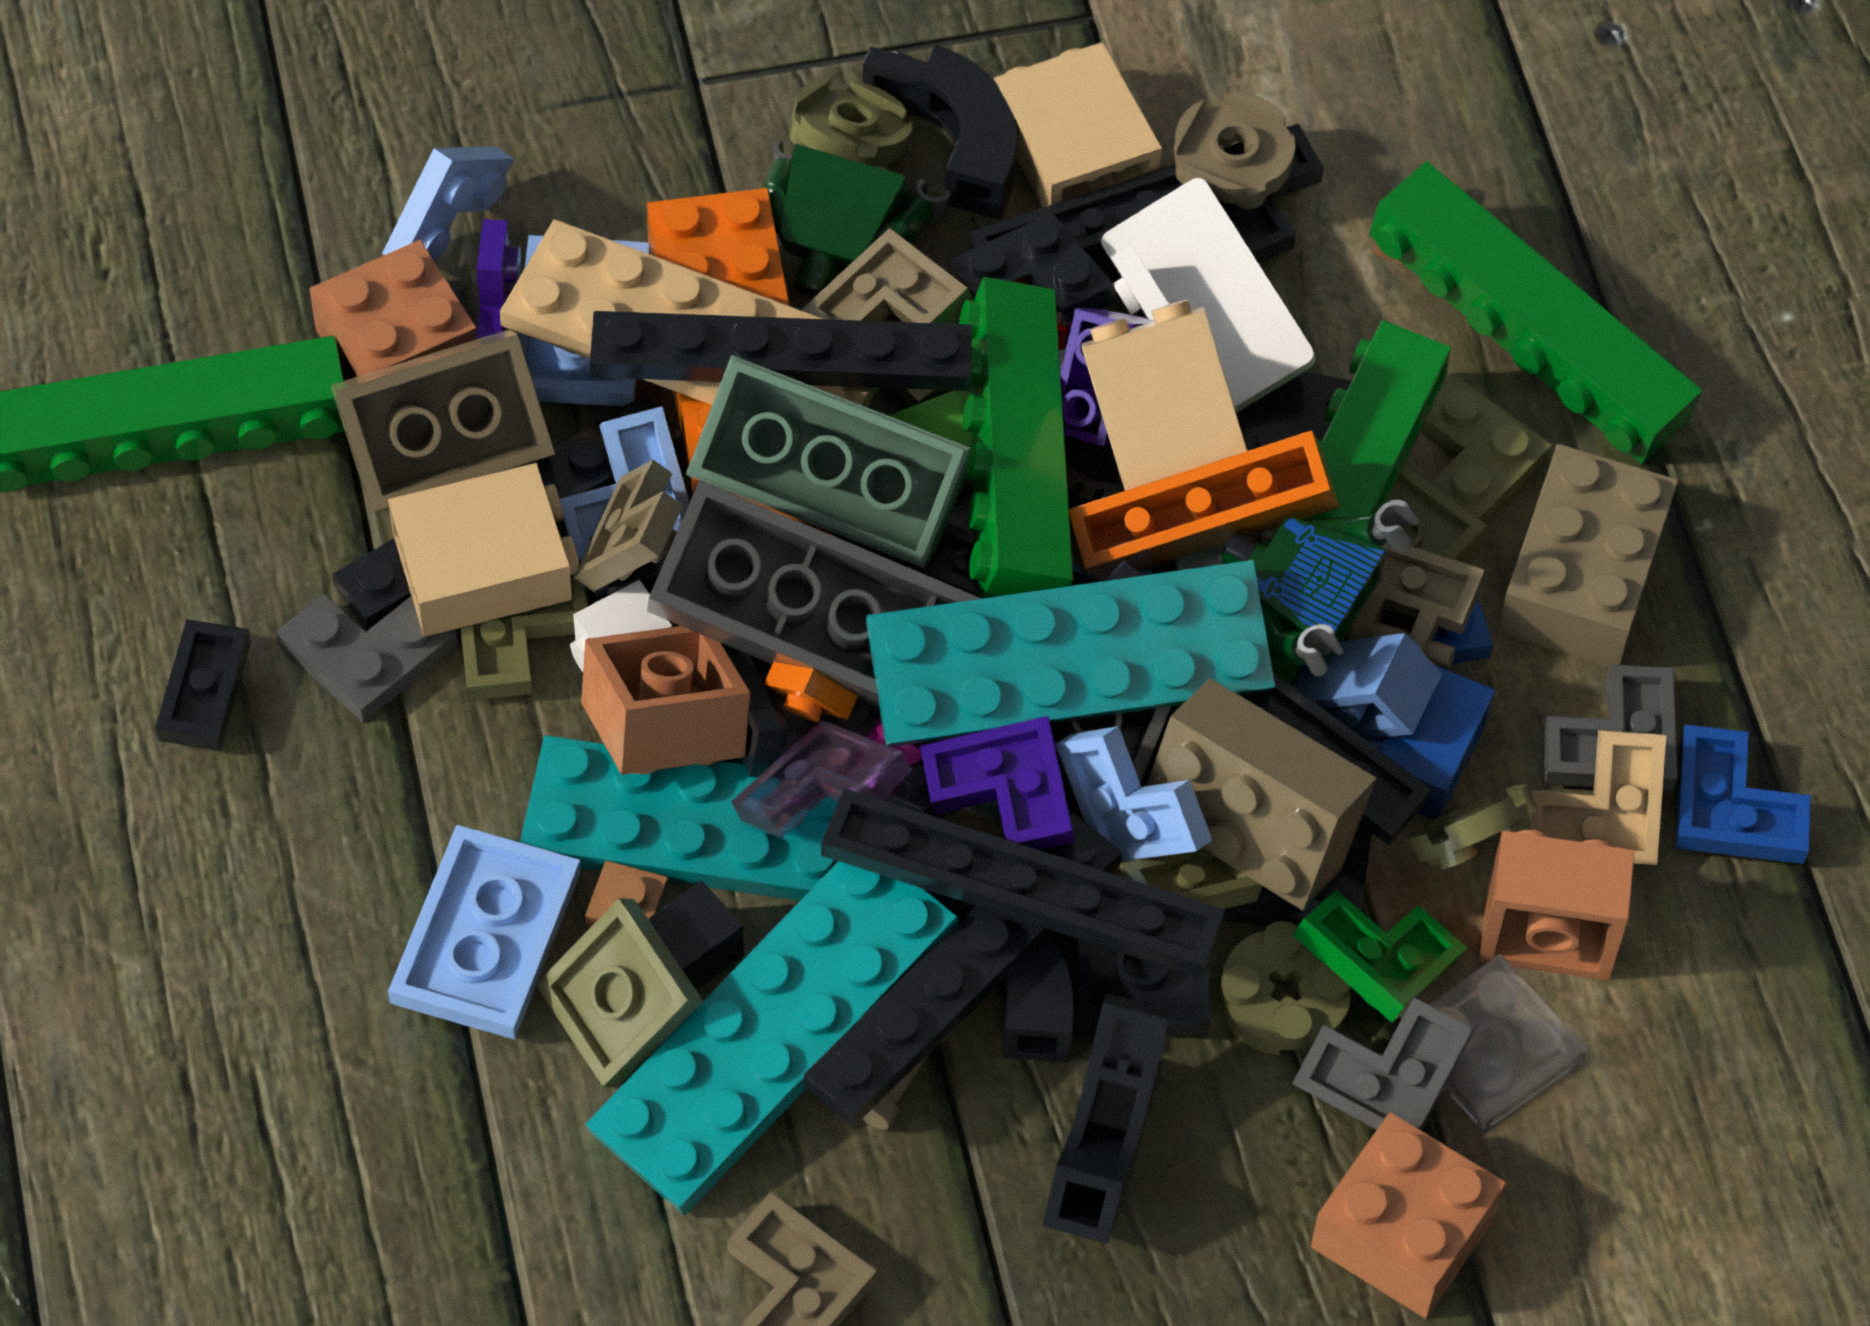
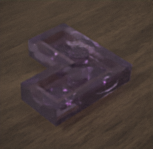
[731,720,912,838]

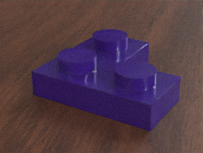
[476,219,521,339]
[920,716,1076,850]

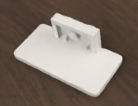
[1102,178,1316,413]

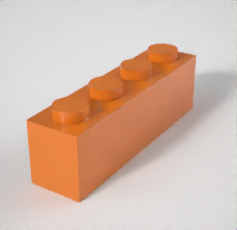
[1068,430,1340,582]

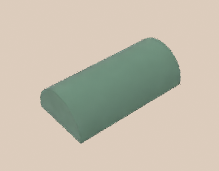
[686,355,971,568]

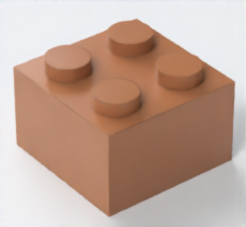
[309,240,477,380]
[581,626,750,775]
[1479,830,1635,981]
[1311,1112,1506,1319]

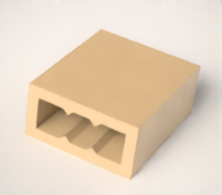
[994,42,1162,208]
[1081,300,1247,491]
[388,463,579,637]

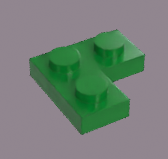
[1292,890,1467,1023]

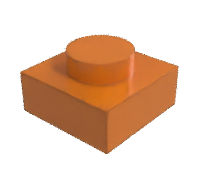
[764,662,858,722]

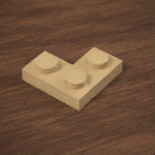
[1529,730,1666,865]

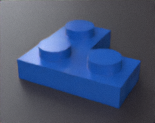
[1675,724,1811,864]

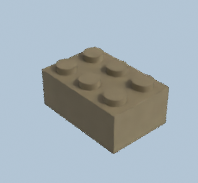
[330,329,555,512]
[1497,444,1678,668]
[1147,678,1377,910]

